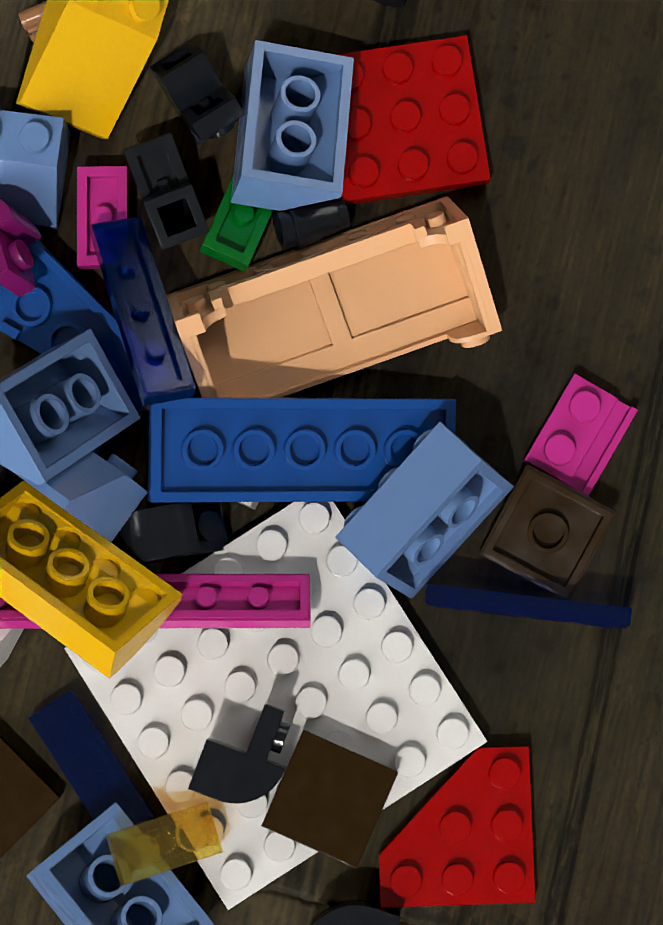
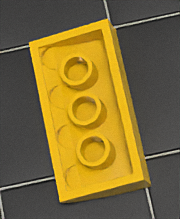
[0,480,182,679]

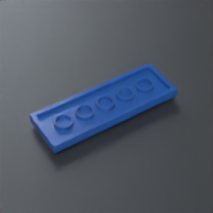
[148,397,456,502]

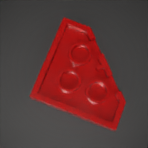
[378,746,535,908]

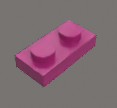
[77,166,129,269]

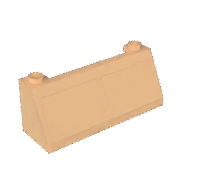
[166,196,502,398]

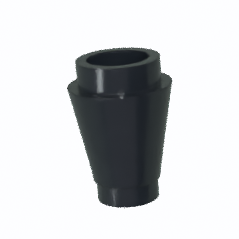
[272,198,350,251]

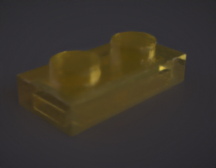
[106,802,223,885]

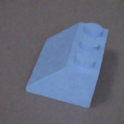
[230,40,354,211]
[0,110,71,230]
[0,329,140,485]
[335,422,514,599]
[12,445,148,542]
[26,802,214,925]

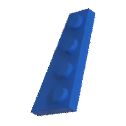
[0,240,175,412]

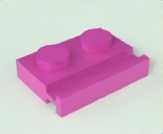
[523,374,638,496]

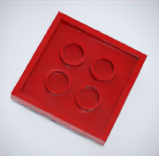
[337,35,491,205]

